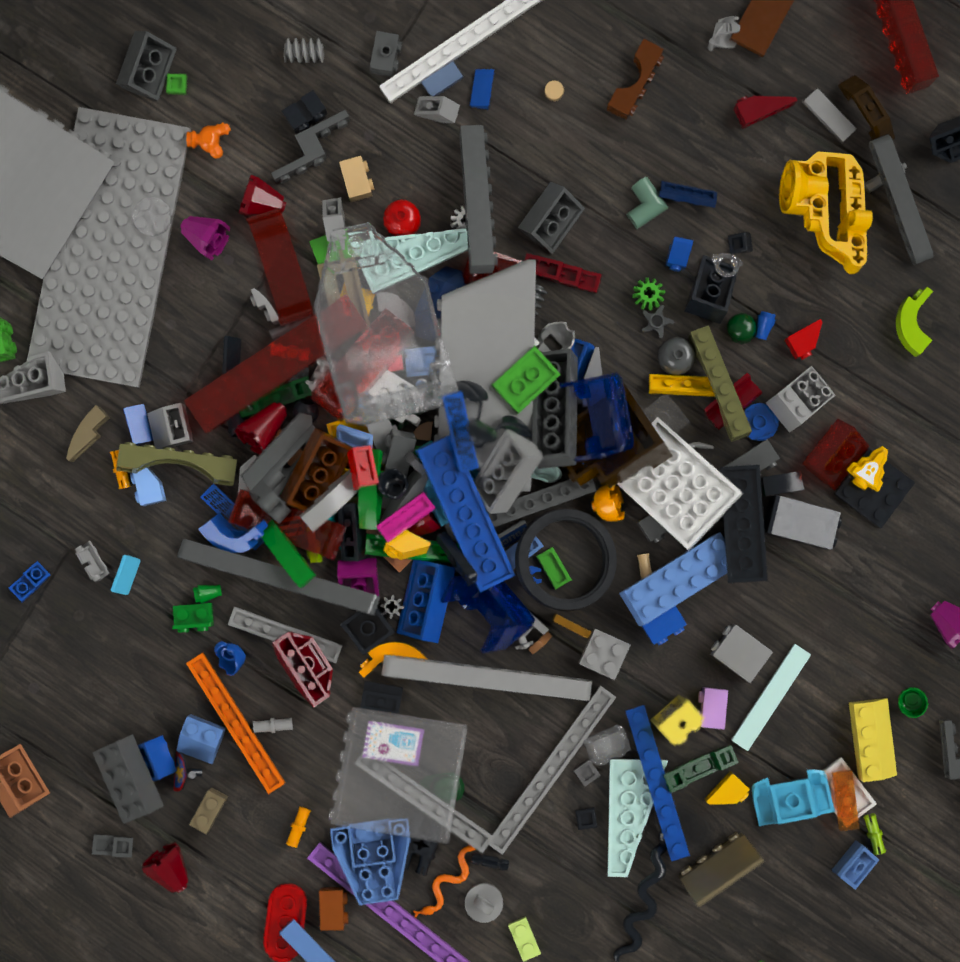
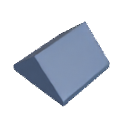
[832,840,879,890]

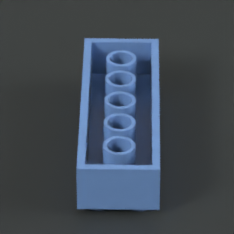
[619,532,727,626]

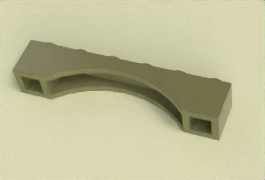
[688,325,752,442]
[117,442,237,486]

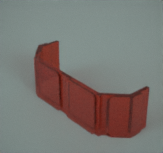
[246,208,314,326]
[228,489,346,560]

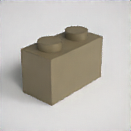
[189,787,229,834]

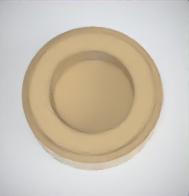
[545,81,564,101]

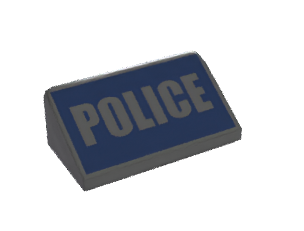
[498,520,528,549]

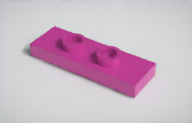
[376,492,436,543]

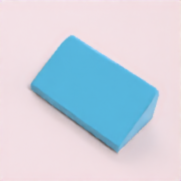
[111,555,141,595]

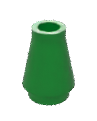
[193,585,222,604]

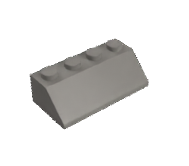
[474,429,544,514]

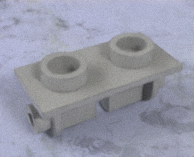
[75,541,109,582]

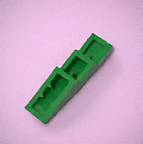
[358,449,383,530]
[261,519,316,589]

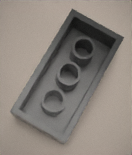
[92,734,164,824]

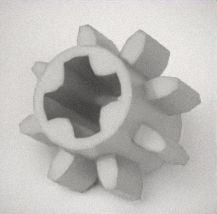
[380,595,404,619]

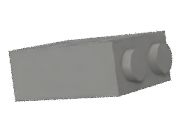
[710,624,773,683]

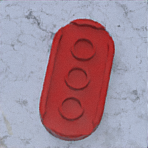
[263,883,307,962]

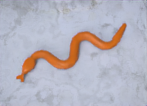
[413,845,476,917]

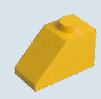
[384,530,431,560]
[704,771,750,805]

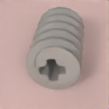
[284,38,324,63]

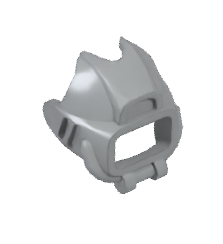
[708,16,740,51]
[538,321,575,352]

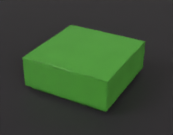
[166,74,187,95]

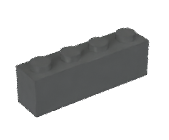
[381,429,416,509]

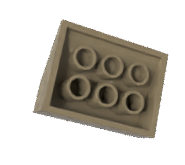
[678,832,764,907]

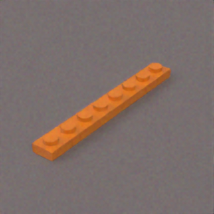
[186,652,286,794]

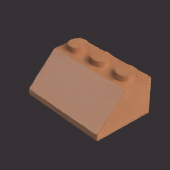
[0,744,50,818]

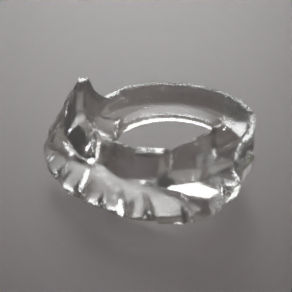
[711,253,743,277]

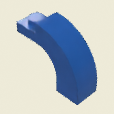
[198,513,269,553]

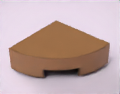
[413,422,433,441]
[529,632,552,654]

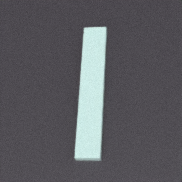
[731,644,811,751]

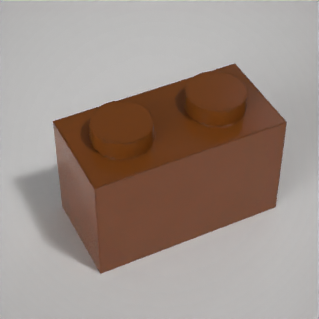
[319,887,349,931]

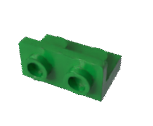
[172,603,214,633]

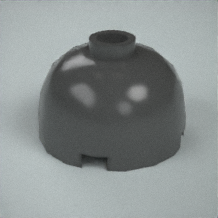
[657,337,696,375]

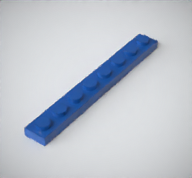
[625,705,690,861]

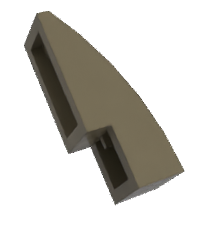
[66,405,110,462]

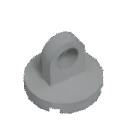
[465,883,503,923]

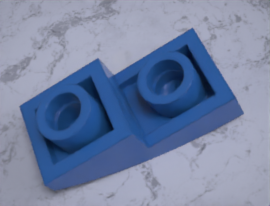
[9,561,51,603]

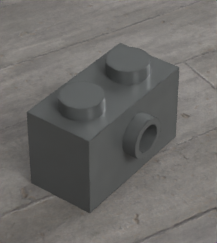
[370,31,403,77]

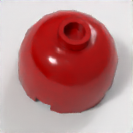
[383,199,421,236]

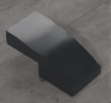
[761,471,804,496]

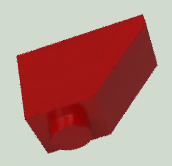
[784,319,822,360]

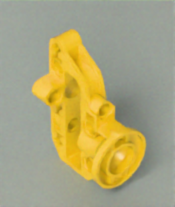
[779,151,873,274]

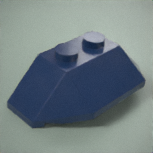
[415,266,466,342]

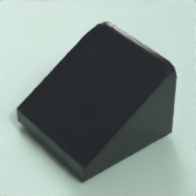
[728,232,753,255]

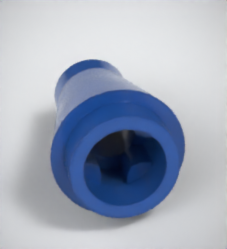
[756,311,776,340]

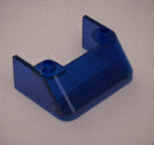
[560,373,634,461]
[441,576,535,653]

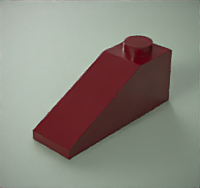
[733,96,798,129]

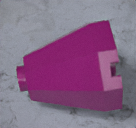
[180,216,230,260]
[930,601,960,649]

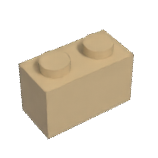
[339,156,375,202]

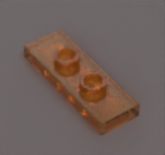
[832,770,860,831]

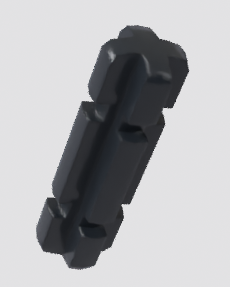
[471,853,509,871]

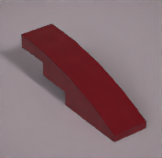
[525,253,602,294]

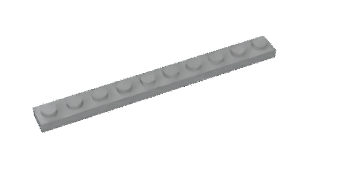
[489,686,616,855]

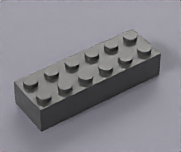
[532,349,578,469]

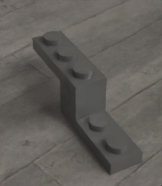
[271,110,350,184]
[939,719,960,780]

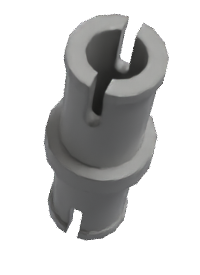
[253,718,293,733]

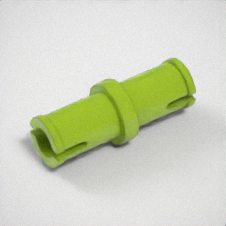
[863,813,886,855]

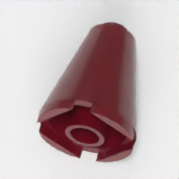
[235,402,287,455]

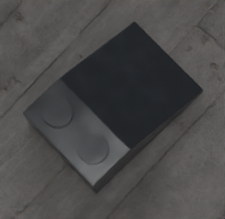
[685,255,739,324]

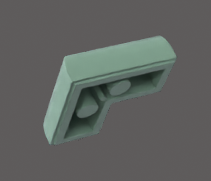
[626,177,668,229]

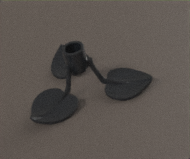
[457,381,532,448]

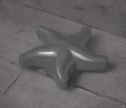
[642,305,674,339]

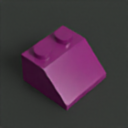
[337,558,380,601]

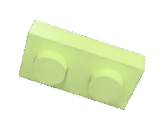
[508,916,541,962]

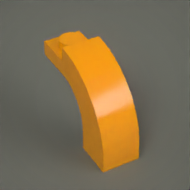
[359,642,428,677]

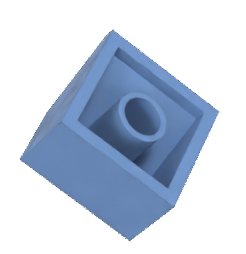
[176,714,226,764]

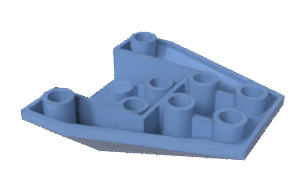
[330,818,410,905]

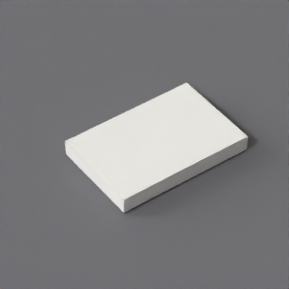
[823,757,877,827]

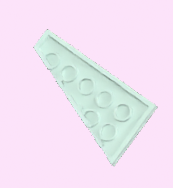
[350,228,468,294]
[607,758,668,877]

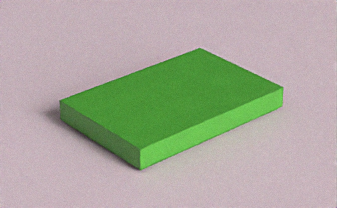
[491,346,561,414]

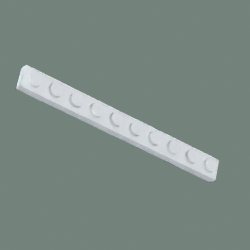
[379,0,542,103]

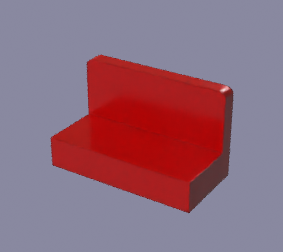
[347,445,379,490]

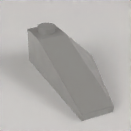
[0,352,66,404]

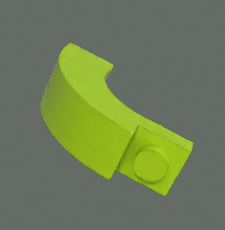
[896,287,933,357]

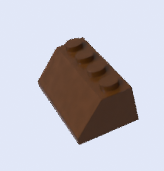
[281,428,353,511]

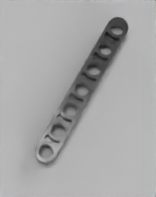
[869,134,934,265]

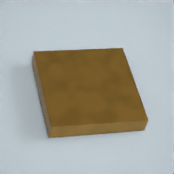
[552,613,591,638]

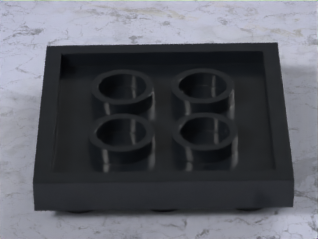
[834,448,915,529]

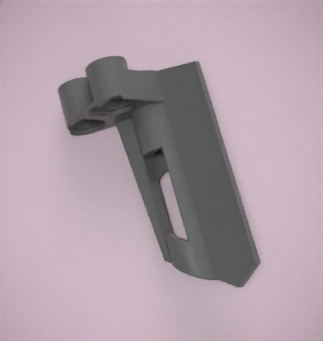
[241,412,315,524]

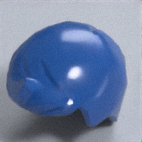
[214,641,246,676]

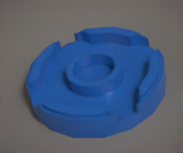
[744,403,779,441]

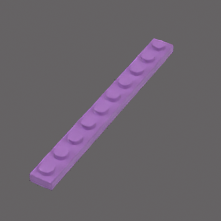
[307,842,470,962]

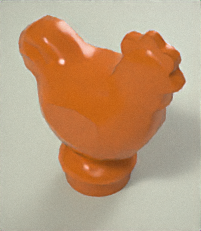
[186,122,231,159]

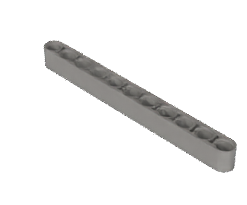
[381,655,592,701]

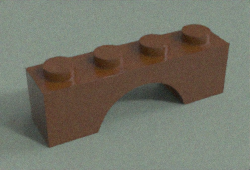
[606,39,664,120]

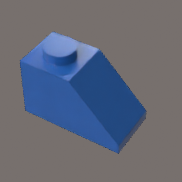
[666,237,693,272]

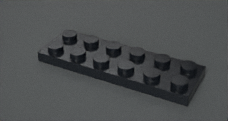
[720,465,768,584]

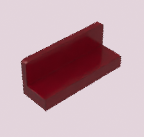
[704,373,762,430]

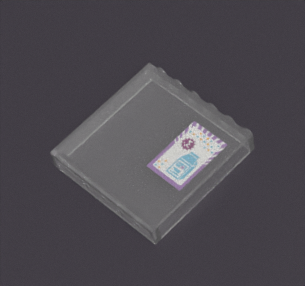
[329,707,468,844]

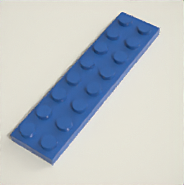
[416,435,515,592]

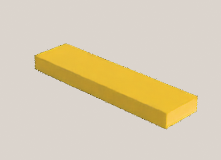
[649,374,715,397]

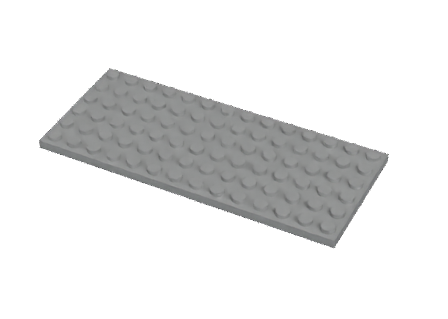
[27,107,191,388]

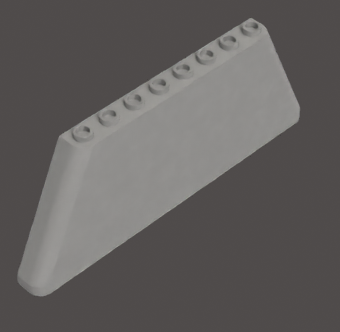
[434,259,536,492]

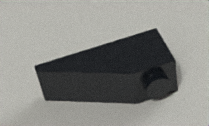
[338,503,370,561]

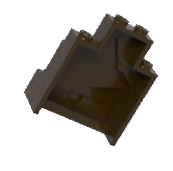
[563,384,673,488]

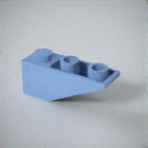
[130,467,166,506]

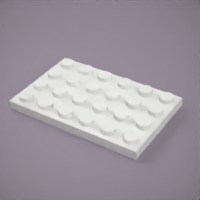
[617,417,743,550]

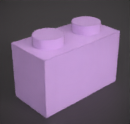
[698,687,728,729]

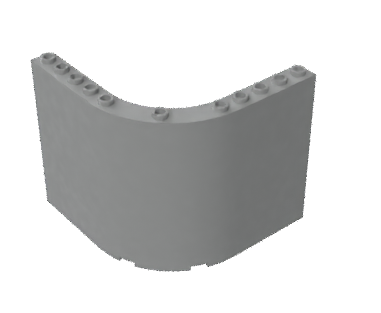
[0,85,115,279]

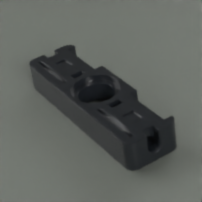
[436,531,478,586]

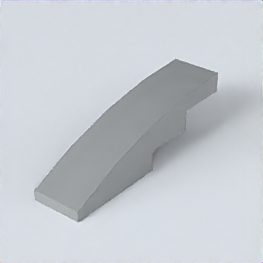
[300,470,359,532]

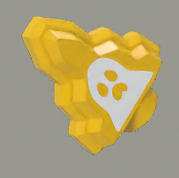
[846,446,888,492]

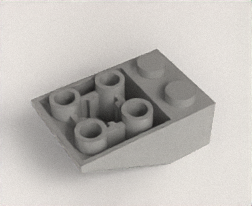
[766,366,835,433]

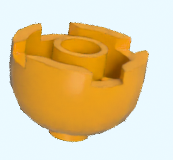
[591,484,625,522]

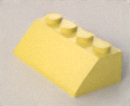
[849,698,897,782]

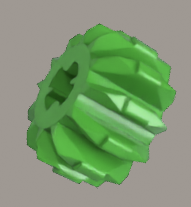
[632,278,665,311]

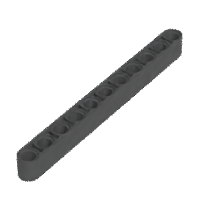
[177,539,380,616]

